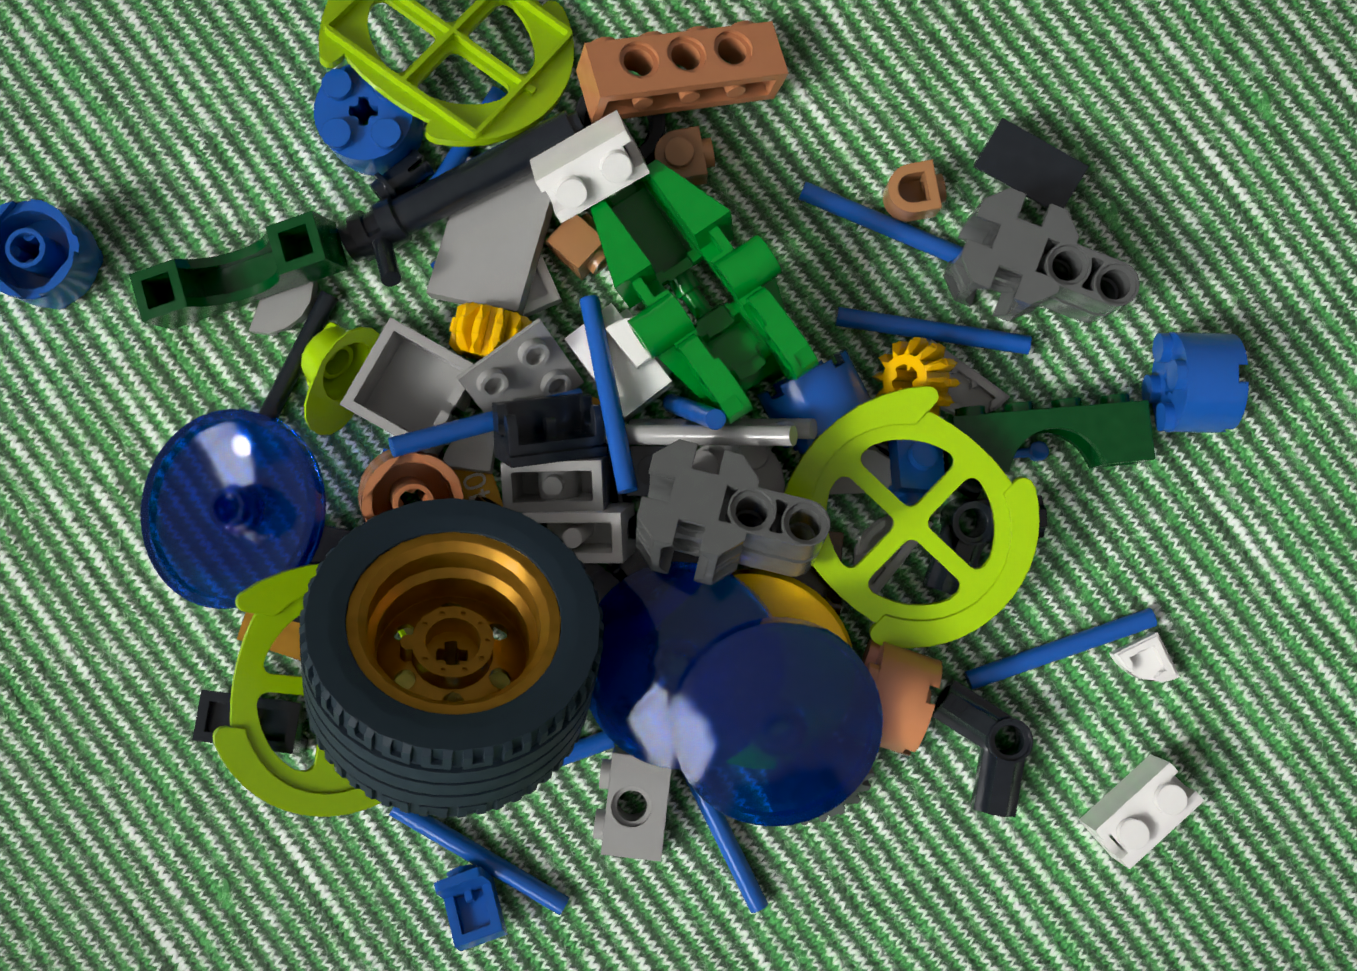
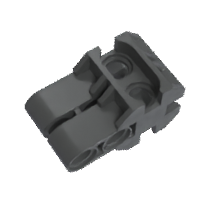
[943,188,1140,323]
[636,439,830,585]

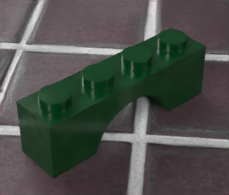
[129,211,349,330]
[943,393,1155,479]

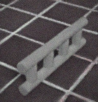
[605,418,817,446]

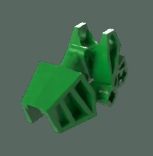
[590,159,819,424]

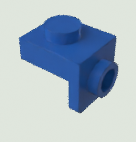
[887,440,945,505]
[434,865,508,952]

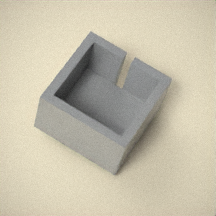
[340,317,474,456]

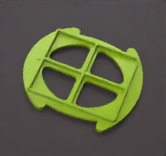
[318,0,574,147]
[784,386,1040,648]
[213,563,407,817]

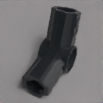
[922,495,1047,595]
[932,679,1033,817]

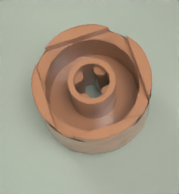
[358,449,464,523]
[843,639,942,756]

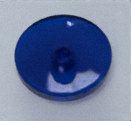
[140,409,326,609]
[589,562,785,769]
[671,617,883,826]

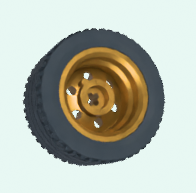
[299,498,604,818]

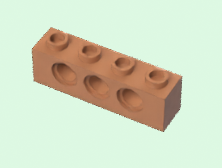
[576,20,789,123]

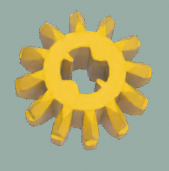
[449,302,532,360]
[872,337,961,416]

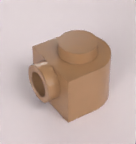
[655,126,715,186]
[883,159,947,222]
[545,213,607,281]

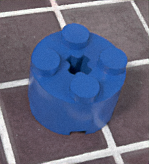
[314,64,424,176]
[0,199,103,310]
[1142,332,1249,433]
[757,349,871,454]

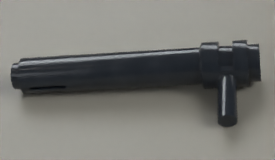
[338,110,586,287]

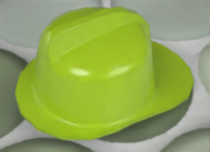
[301,322,380,435]

